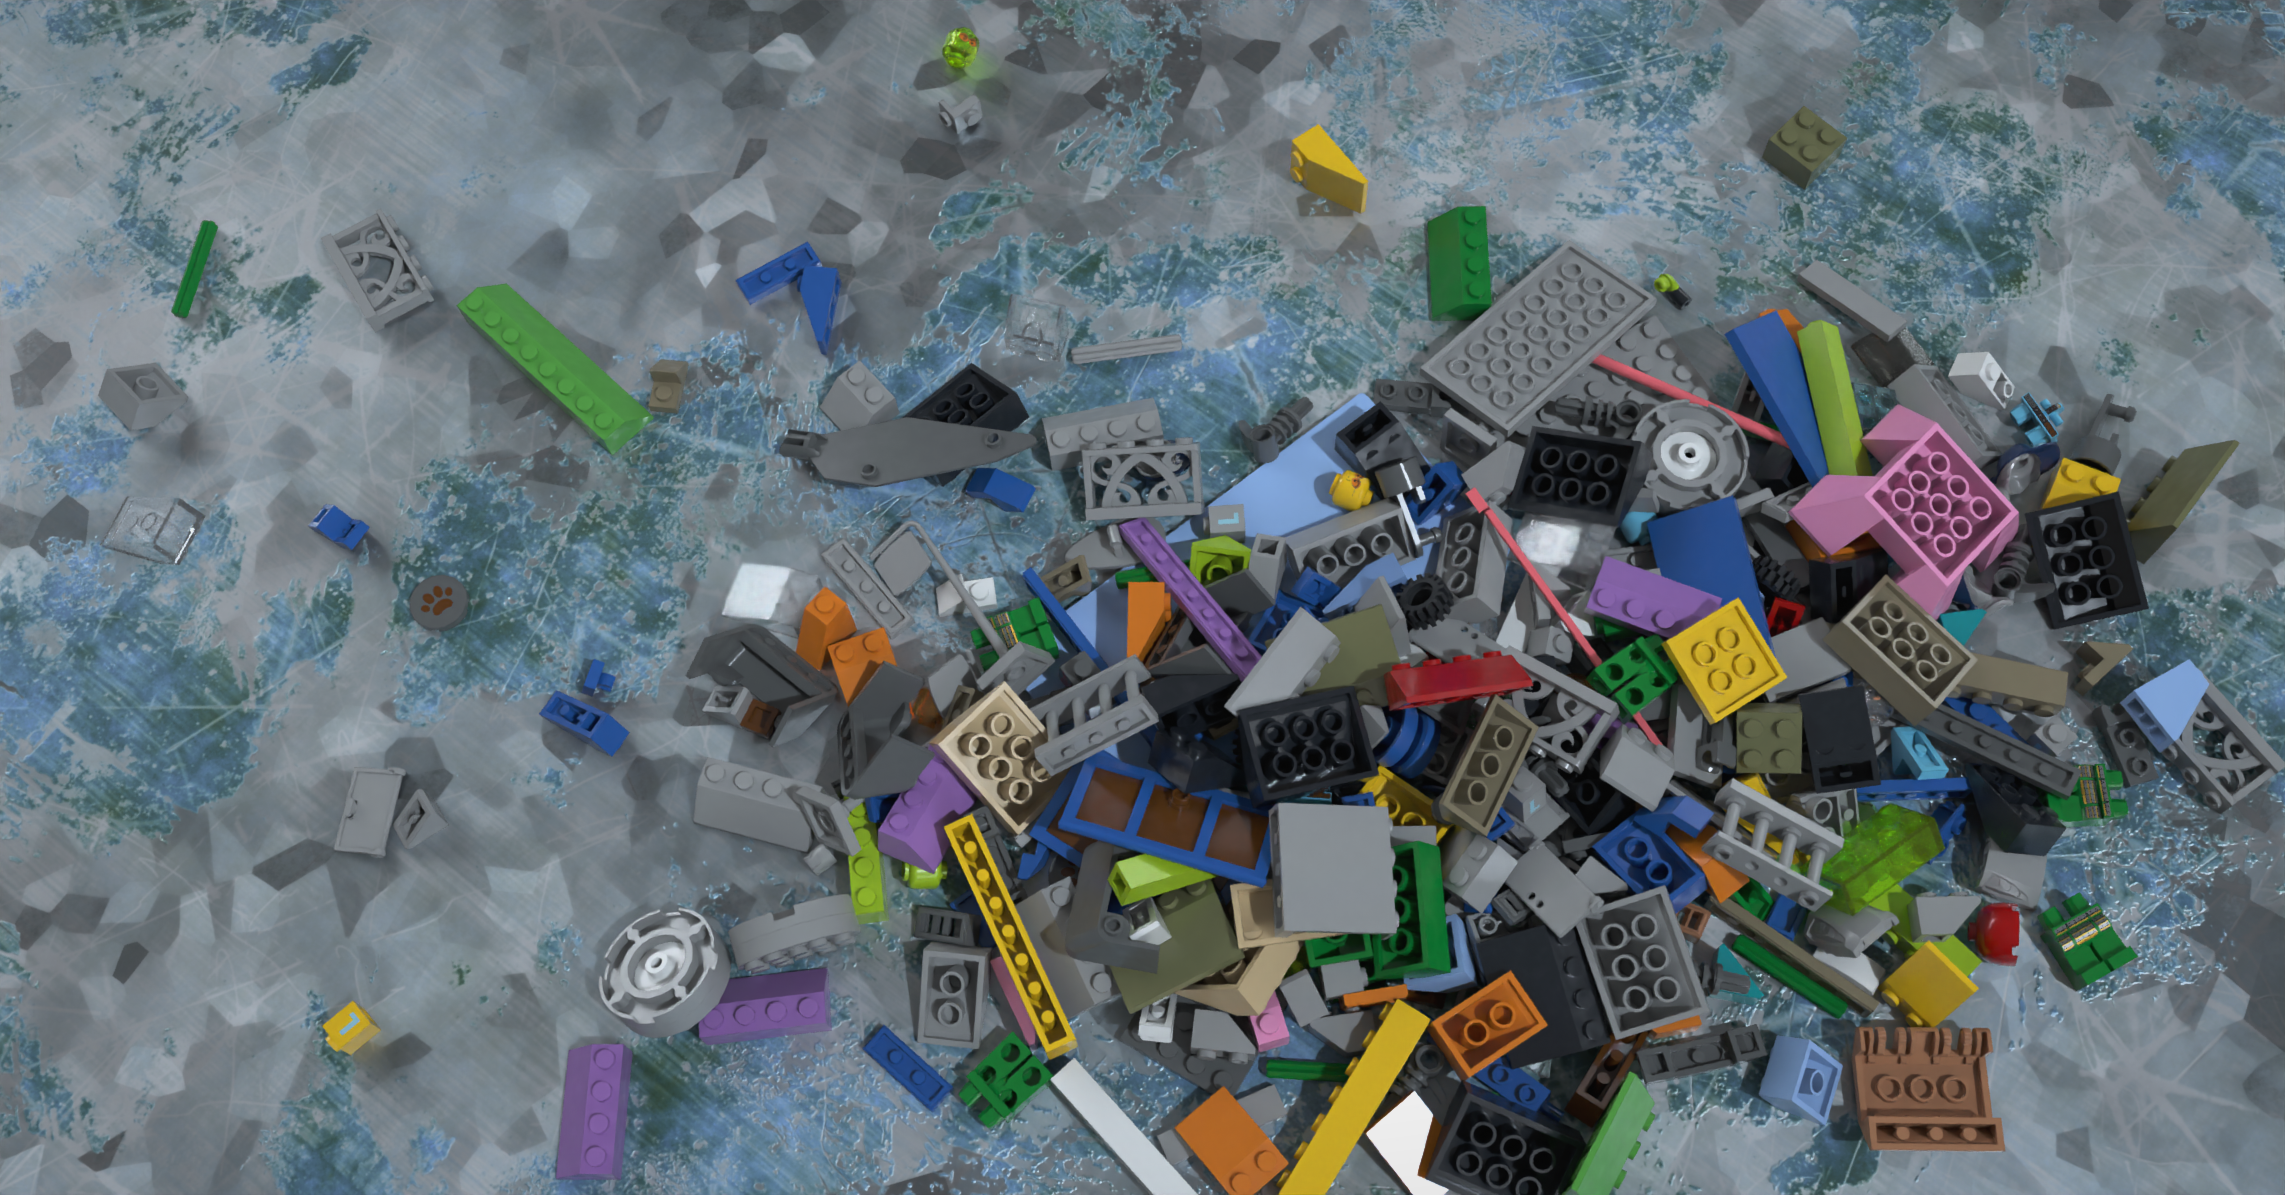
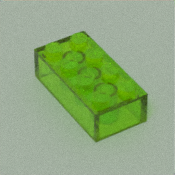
[1799,803,1945,916]

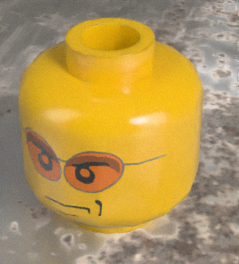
[1329,470,1374,512]

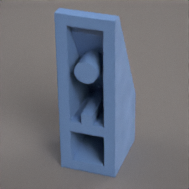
[1322,553,1409,620]

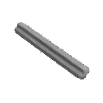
[1071,334,1182,364]

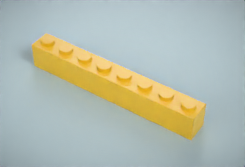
[944,814,1078,1060]
[1276,999,1431,1195]

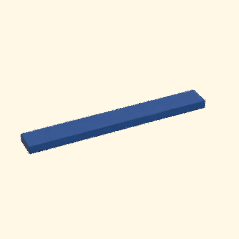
[1022,567,1158,748]

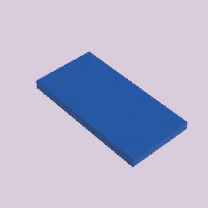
[1724,311,1829,488]
[1647,495,1776,685]

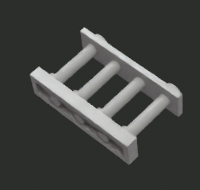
[1030,654,1159,776]
[1701,778,1844,912]

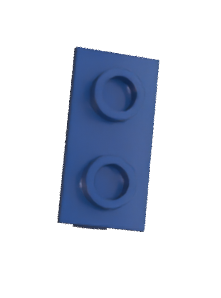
[1910,801,1967,865]

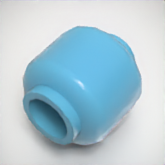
[1619,511,1659,546]

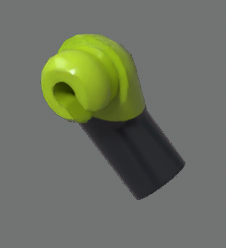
[1654,273,1692,309]

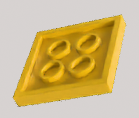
[1661,597,1787,725]

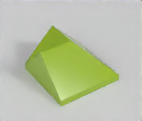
[1189,535,1251,587]

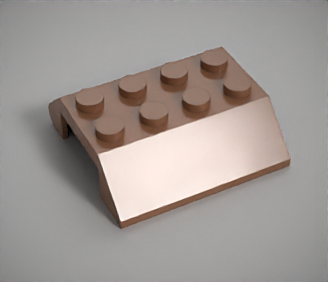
[1852,1027,2005,1152]

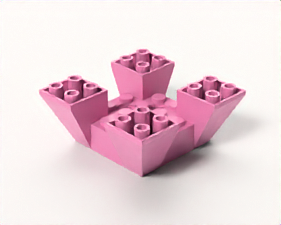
[1788,404,2019,621]

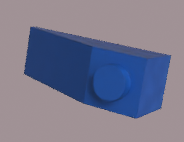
[797,265,842,355]
[539,690,630,757]

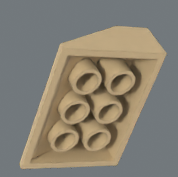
[929,681,1072,835]
[1175,899,1305,1016]

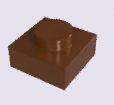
[740,699,782,739]

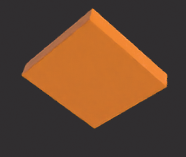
[1338,984,1408,1011]

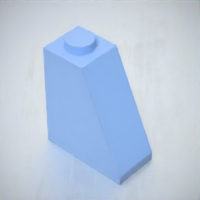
[2120,659,2209,753]

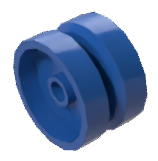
[1372,706,1441,779]

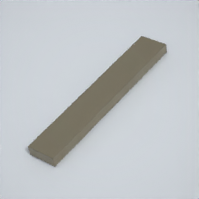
[1704,896,1880,1018]

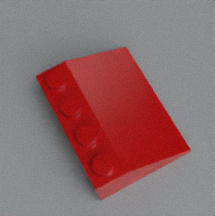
[1384,651,1533,711]

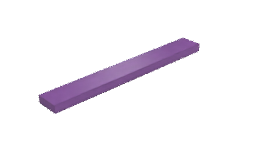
[1119,517,1262,682]

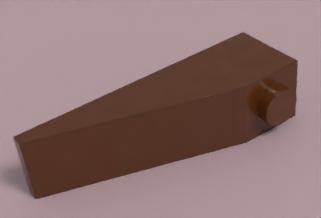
[1564,1030,1651,1128]

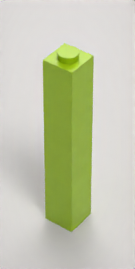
[1797,320,1873,476]
[1107,854,1219,906]

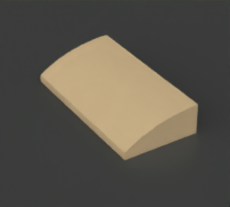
[1230,879,1349,950]

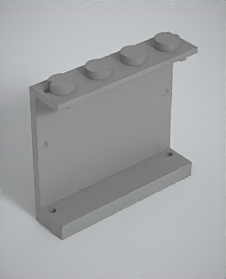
[1269,803,1399,940]

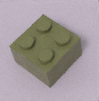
[1762,106,1847,190]
[1735,703,1802,774]

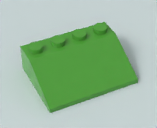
[1562,1071,1655,1195]

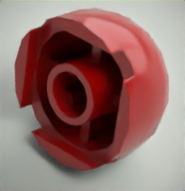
[1967,902,2020,967]

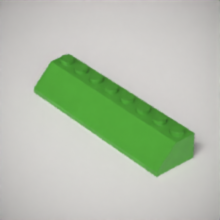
[456,283,654,455]

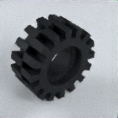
[1752,556,1801,608]
[1396,573,1454,630]

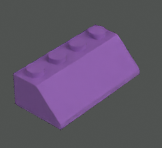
[1584,556,1722,642]
[878,745,978,874]
[699,968,832,1045]
[556,1044,632,1180]

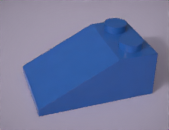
[1248,590,1325,656]
[1592,808,1708,913]

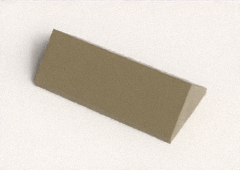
[1439,694,1539,836]

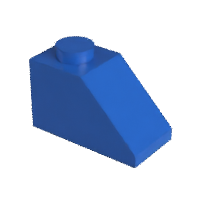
[1405,461,1468,525]

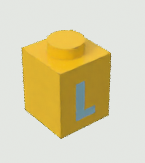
[322,1001,381,1055]

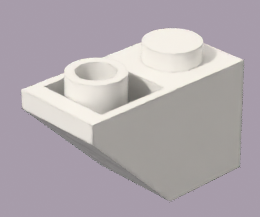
[1948,352,2015,410]

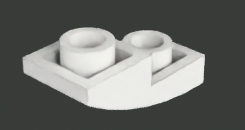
[1813,947,1886,996]

